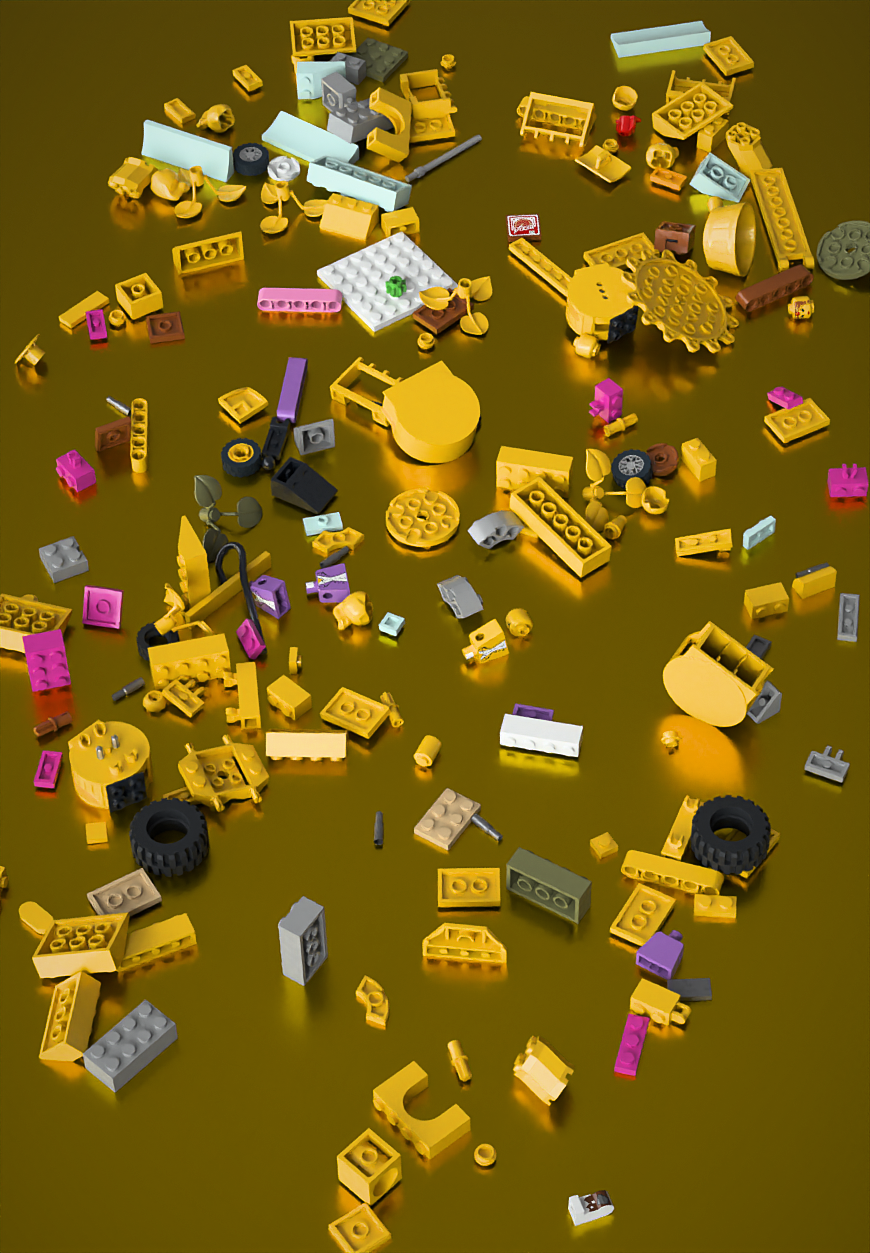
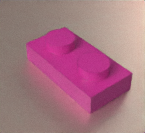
[86,309,107,340]
[767,387,803,410]
[236,619,266,660]
[34,750,63,788]

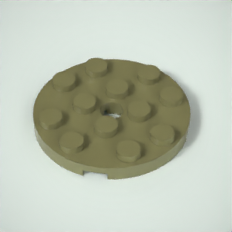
[817,221,870,280]

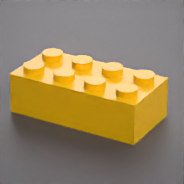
[496,446,573,498]
[148,633,231,690]

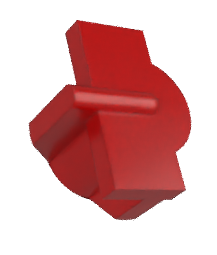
[616,115,641,137]

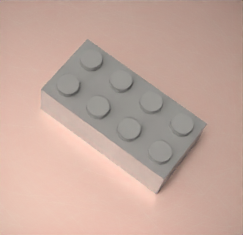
[327,98,394,144]
[278,896,328,986]
[83,1000,178,1093]

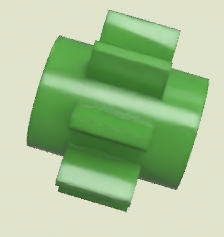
[385,276,407,297]

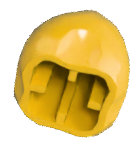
[196,104,235,133]
[646,143,679,169]
[150,168,190,201]
[333,591,373,630]

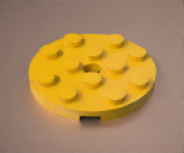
[386,488,460,547]

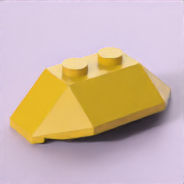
[422,923,507,963]

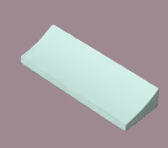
[611,21,711,58]
[262,111,359,165]
[142,120,234,182]

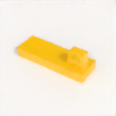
[675,529,733,557]

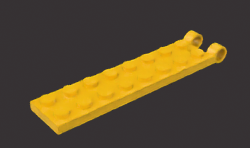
[749,168,814,273]

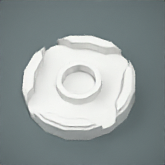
[267,156,300,181]

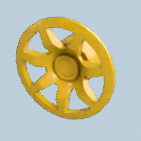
[15,334,45,365]

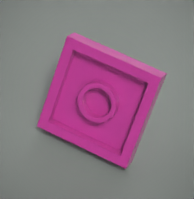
[82,585,124,629]

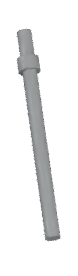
[405,134,482,182]

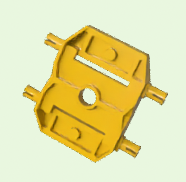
[178,734,269,812]

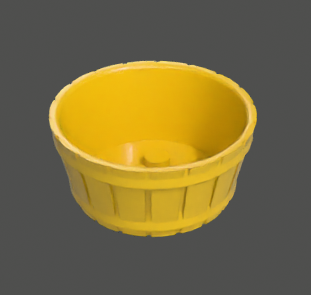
[703,202,756,277]

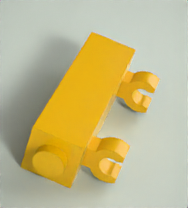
[223,662,261,730]
[661,795,704,862]

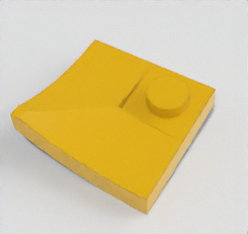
[218,387,269,424]

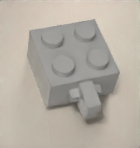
[321,72,358,112]

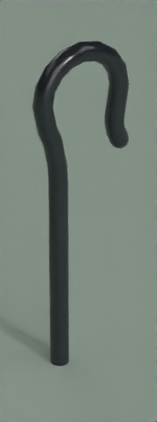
[215,542,267,655]

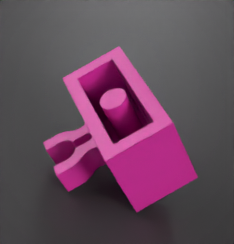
[589,378,623,423]
[56,449,96,492]
[827,464,868,497]

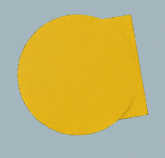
[379,360,480,463]
[663,621,773,727]

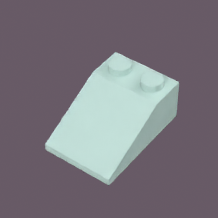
[296,61,346,99]
[690,152,750,203]

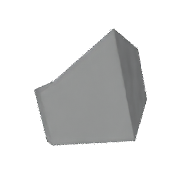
[747,681,782,724]

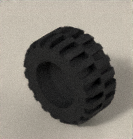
[691,795,771,875]
[129,798,209,877]

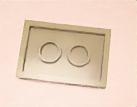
[414,788,481,850]
[87,868,162,916]

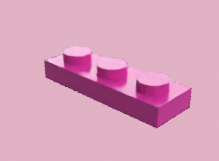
[614,1014,650,1076]

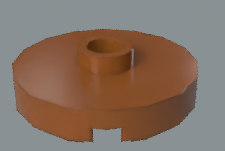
[646,443,679,476]

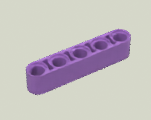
[277,357,308,423]

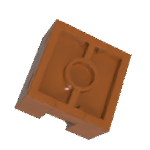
[654,221,696,255]

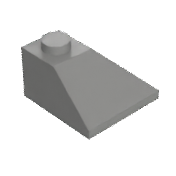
[293,419,335,455]

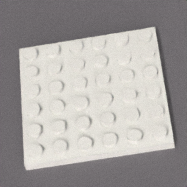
[317,231,458,332]

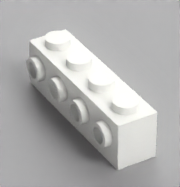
[500,714,583,757]

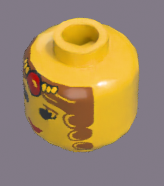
[788,296,814,319]

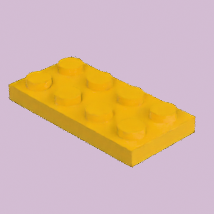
[583,232,660,270]

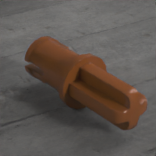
[33,711,72,737]

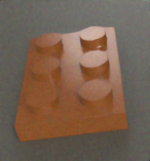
[413,288,474,334]

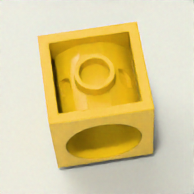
[337,1128,402,1207]

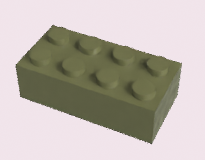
[506,847,592,923]

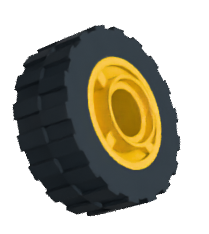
[221,438,262,477]

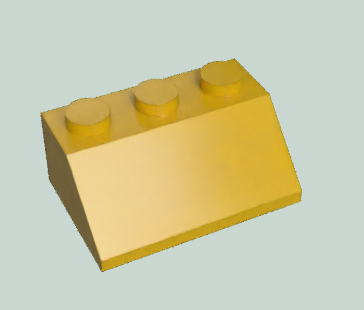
[320,193,379,241]

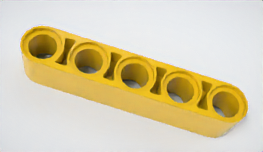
[517,96,597,131]
[130,398,149,473]
[621,850,724,895]

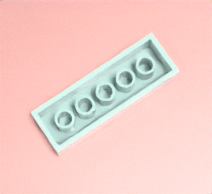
[307,155,412,212]

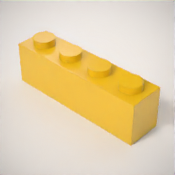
[117,913,197,972]

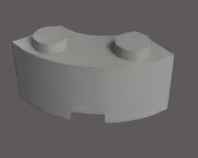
[468,510,525,549]
[437,575,483,618]

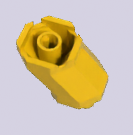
[726,122,773,178]
[108,157,159,199]
[513,1035,574,1106]

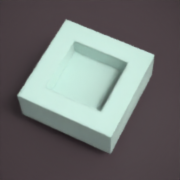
[379,612,405,636]

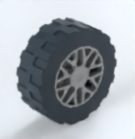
[233,143,269,176]
[611,449,653,489]

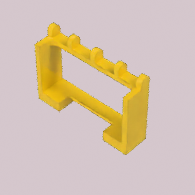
[400,69,457,119]
[666,70,736,115]
[520,92,595,147]
[330,357,404,427]

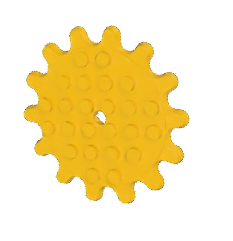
[621,248,739,353]

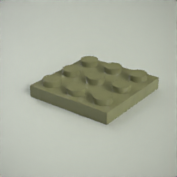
[350,38,408,82]

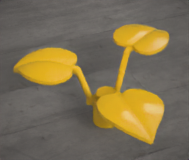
[174,166,246,218]
[260,181,328,233]
[419,276,492,335]
[582,449,647,532]
[154,582,215,636]

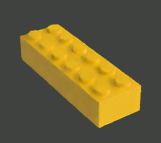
[509,477,612,578]

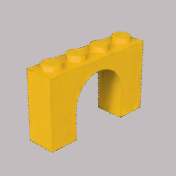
[367,87,412,163]
[373,1061,471,1160]

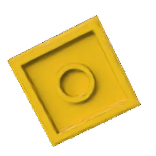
[328,1202,392,1253]

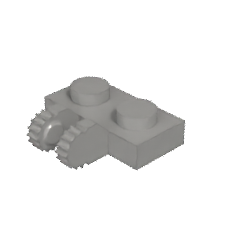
[804,746,850,783]

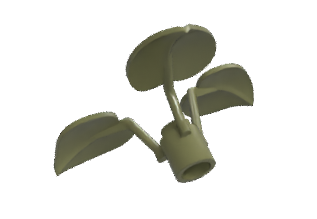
[194,475,263,562]

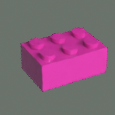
[22,629,71,692]

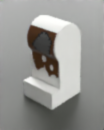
[568,1190,614,1226]

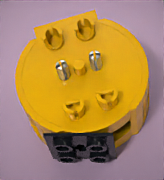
[566,263,639,344]
[68,720,153,813]

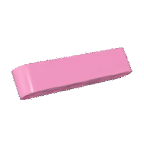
[257,288,343,312]

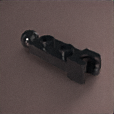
[261,417,291,470]

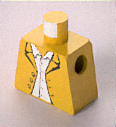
[462,619,509,663]

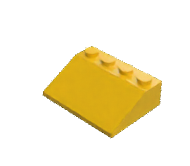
[290,17,356,57]
[652,82,734,140]
[177,515,211,609]
[0,594,72,653]
[32,912,130,978]

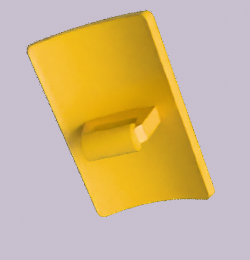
[575,145,631,183]

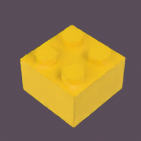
[115,273,163,320]

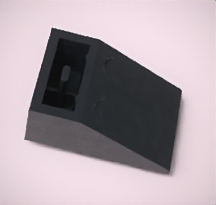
[271,457,338,515]

